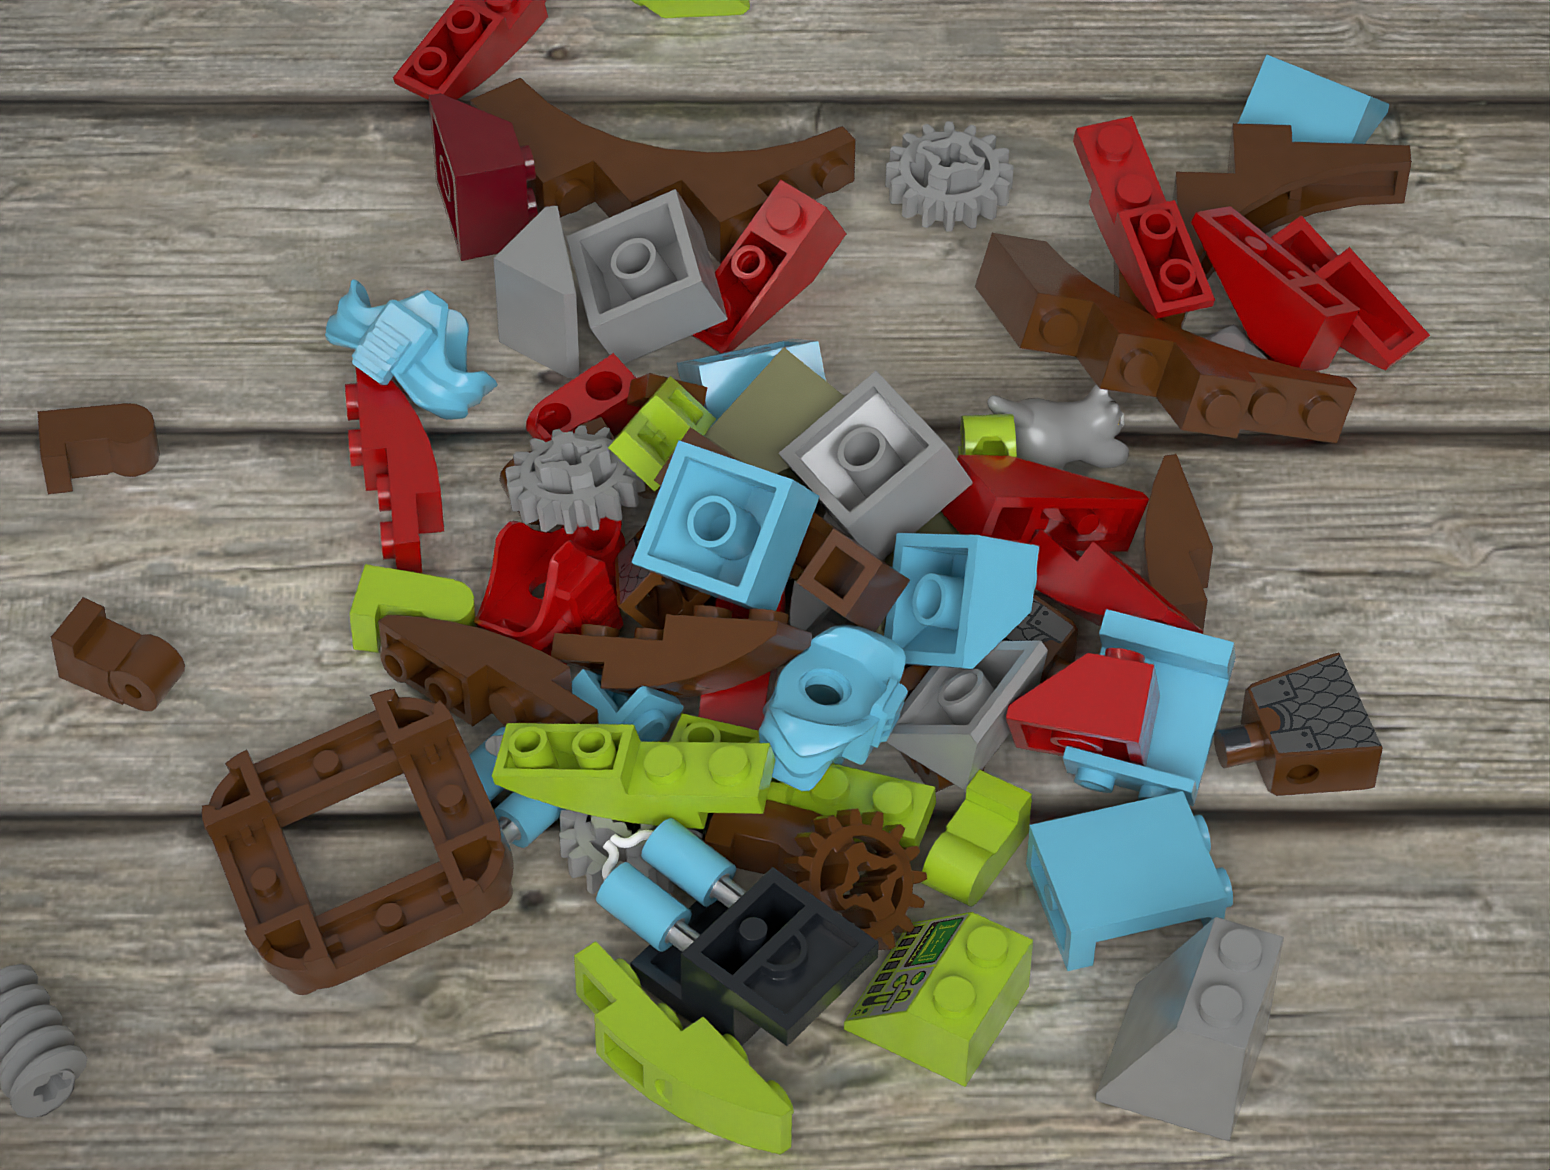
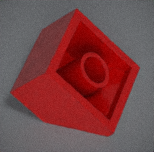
[1006,648,1160,767]

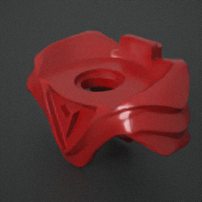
[473,517,625,665]

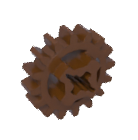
[783,808,927,950]

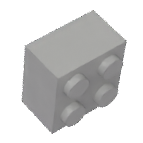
[566,189,728,364]

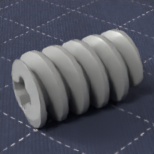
[0,964,87,1118]

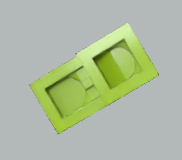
[608,376,716,492]

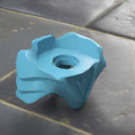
[325,279,498,420]
[759,624,908,791]

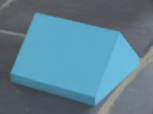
[1238,54,1389,144]

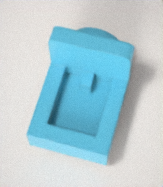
[571,669,684,742]

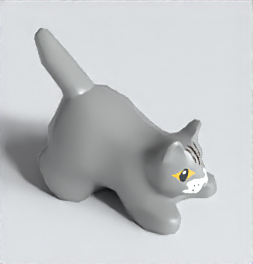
[987,384,1129,470]

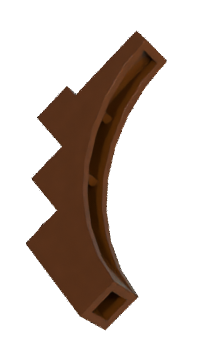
[470,78,856,264]
[1114,123,1412,329]
[975,233,1357,443]

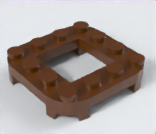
[202,689,514,995]

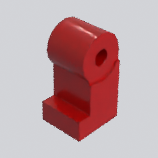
[526,353,641,442]

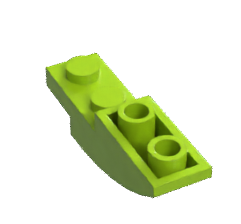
[669,713,936,847]
[492,723,776,829]
[574,941,794,1155]

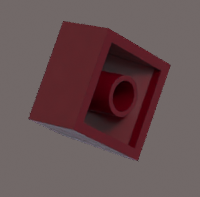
[429,93,538,261]

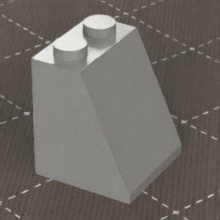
[1095,917,1284,1142]

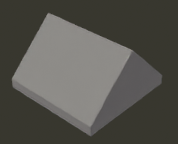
[494,206,580,378]
[886,641,1048,791]

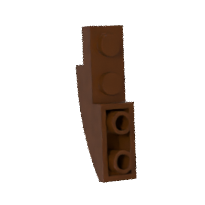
[551,605,812,698]
[378,615,599,727]

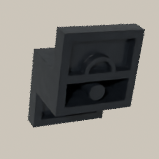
[630,867,879,1046]

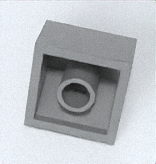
[778,371,973,560]

